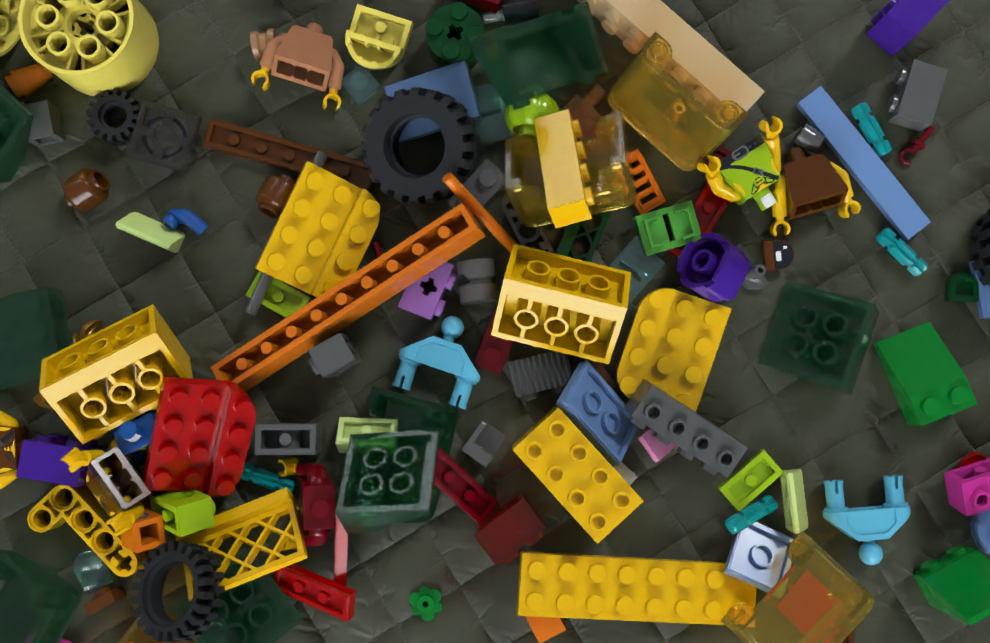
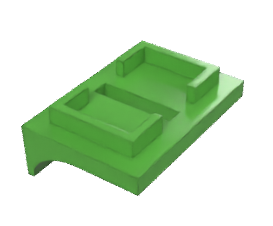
[633,200,702,256]

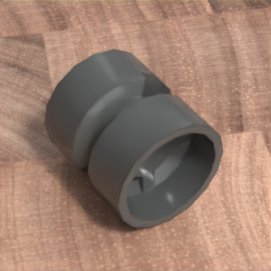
[456,258,498,305]

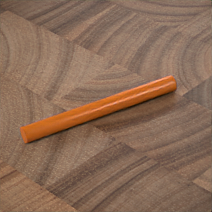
[442,172,517,253]

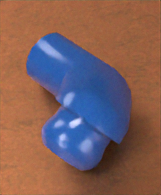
[163,209,209,236]

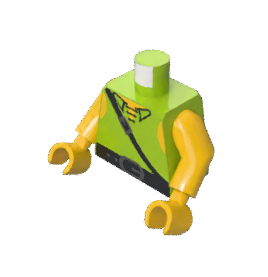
[697,116,783,212]

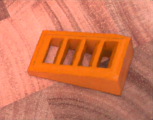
[611,149,666,215]

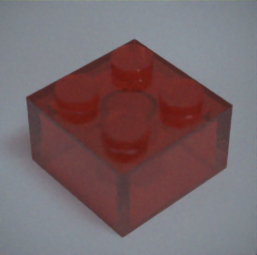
[474,492,546,565]

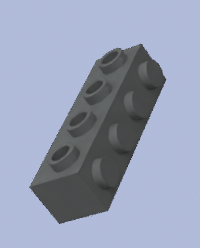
[624,379,748,477]

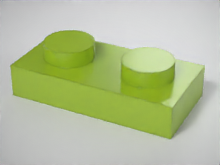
[246,271,313,318]
[717,449,784,511]

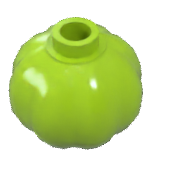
[504,86,559,143]

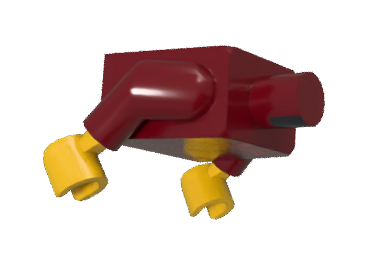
[278,457,335,550]

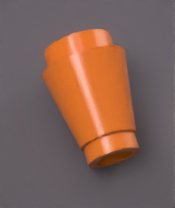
[5,63,54,98]

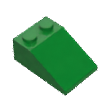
[874,322,977,426]
[912,545,990,626]

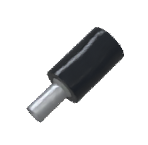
[483,0,539,26]

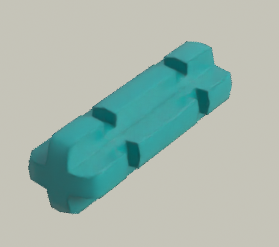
[851,102,892,157]
[876,228,928,276]
[240,463,296,493]
[725,495,778,534]

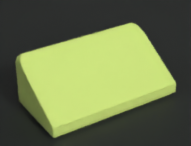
[115,212,186,253]
[335,417,398,455]
[780,469,808,534]

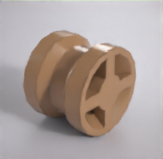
[250,28,277,61]

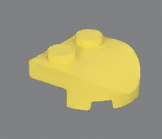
[345,4,414,70]

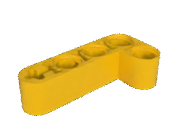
[27,485,148,577]

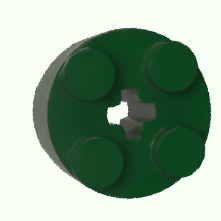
[426,2,485,69]

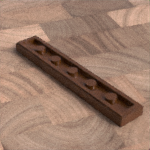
[202,118,373,192]

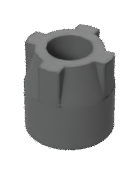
[792,123,825,156]

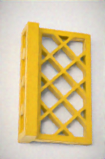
[175,487,308,603]

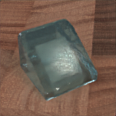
[72,550,114,591]

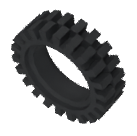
[131,541,225,642]

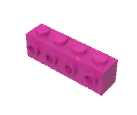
[944,458,990,516]

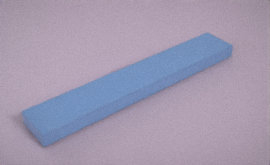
[796,86,931,241]

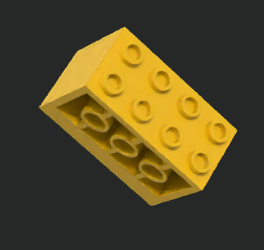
[491,244,632,364]
[39,304,193,445]
[512,406,644,544]

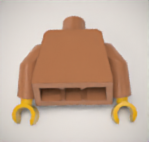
[251,23,344,112]

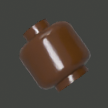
[63,168,110,212]
[255,174,295,220]

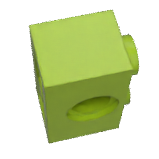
[150,489,216,537]

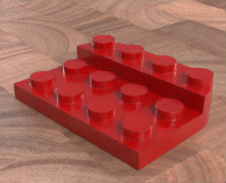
[142,377,256,497]

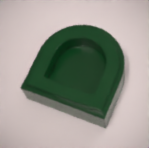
[945,272,979,303]

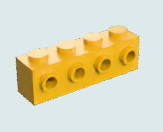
[534,109,595,228]

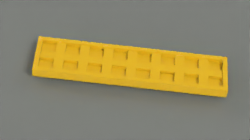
[516,551,756,626]

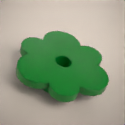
[409,586,442,621]

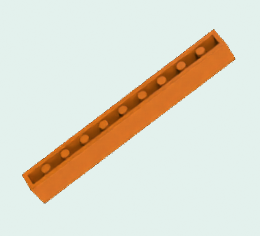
[211,203,486,392]

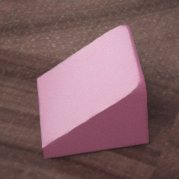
[639,427,677,462]

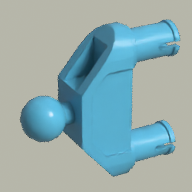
[392,316,481,410]
[822,475,911,565]

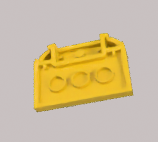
[255,161,380,297]
[616,288,732,412]

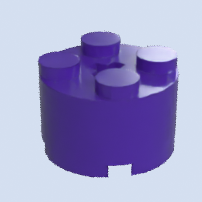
[677,232,750,302]

